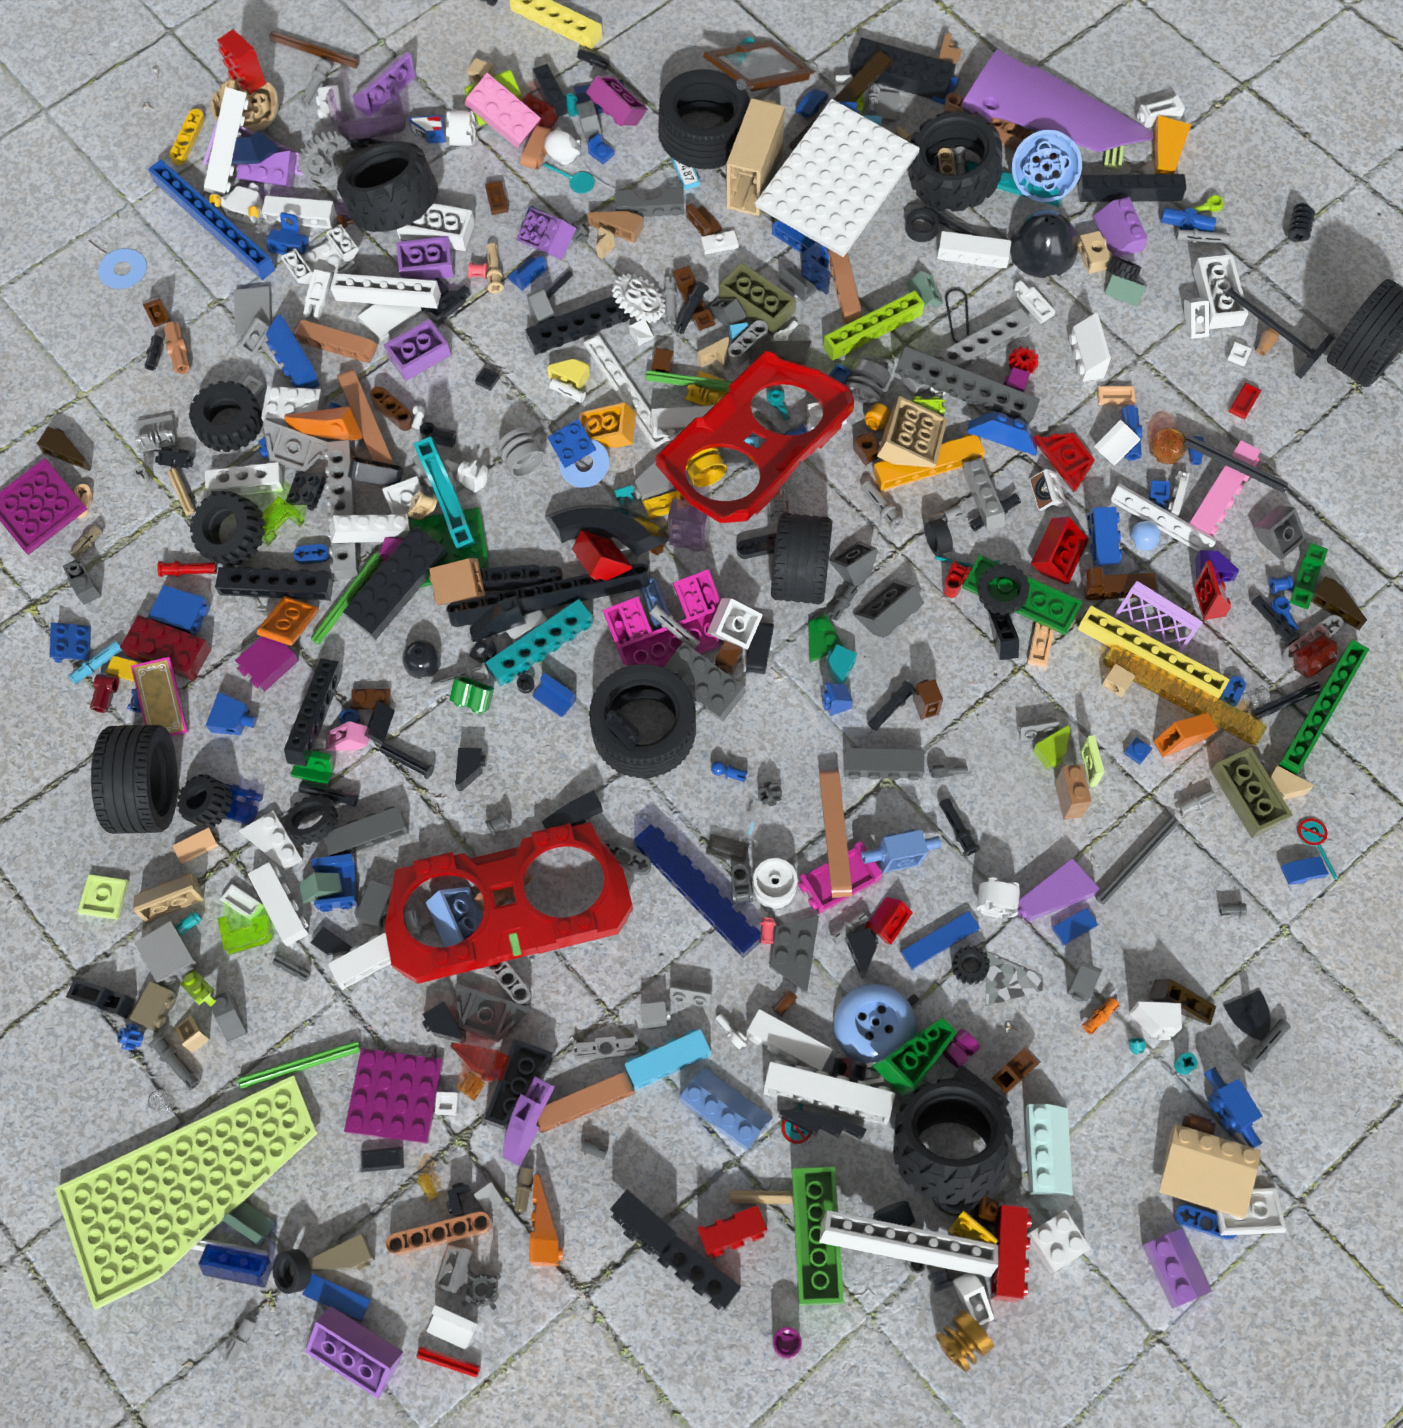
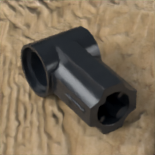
[419,422,457,448]

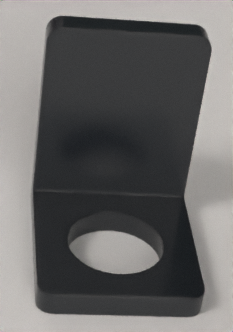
[469,640,497,665]

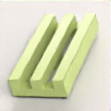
[1104,145,1124,170]

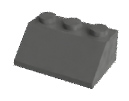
[853,580,924,638]

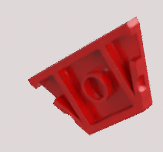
[1034,433,1095,493]

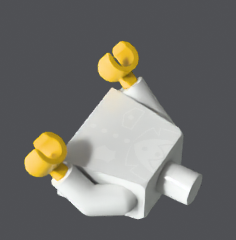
[210,183,264,225]

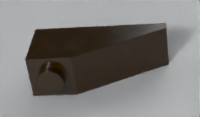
[37,426,91,471]
[1311,576,1367,630]
[1149,979,1216,1025]

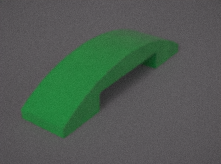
[1289,543,1328,610]

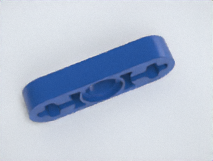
[1174,1205,1237,1240]

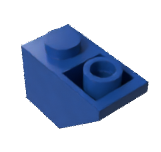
[821,683,853,716]

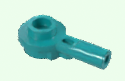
[767,389,791,421]

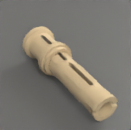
[486,243,504,293]

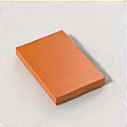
[257,596,318,646]

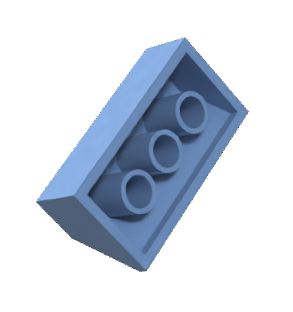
[680,1067,773,1152]

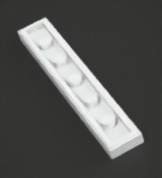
[1110,484,1217,552]

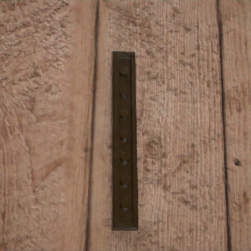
[789,51,892,151]

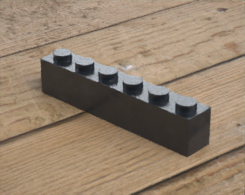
[1078,174,1187,202]

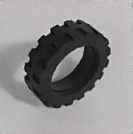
[978,563,1030,615]
[283,795,339,845]

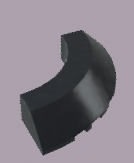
[545,504,670,557]

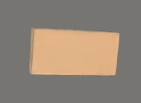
[1097,386,1136,405]
[173,828,218,864]

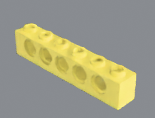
[510,0,602,49]

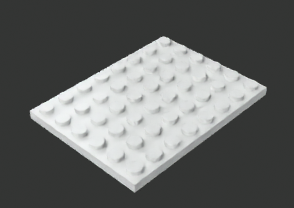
[755,99,920,257]

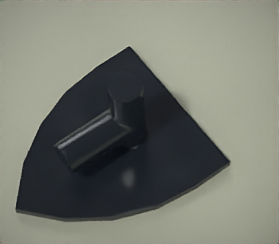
[1223,990,1270,1041]

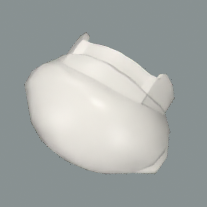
[544,127,580,165]

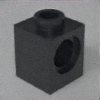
[831,1057,867,1083]

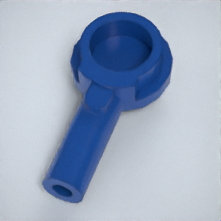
[1271,597,1299,631]

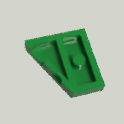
[809,614,843,663]

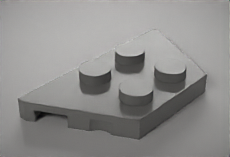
[263,419,327,473]

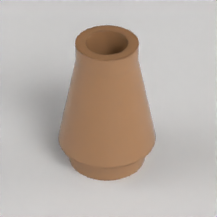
[1256,328,1279,356]

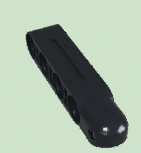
[480,564,563,592]

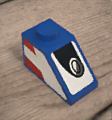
[409,115,445,144]

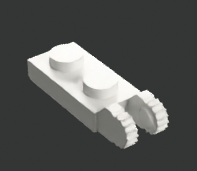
[304,269,333,320]

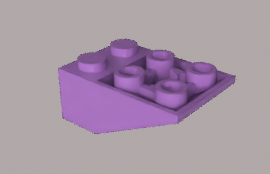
[516,208,576,260]

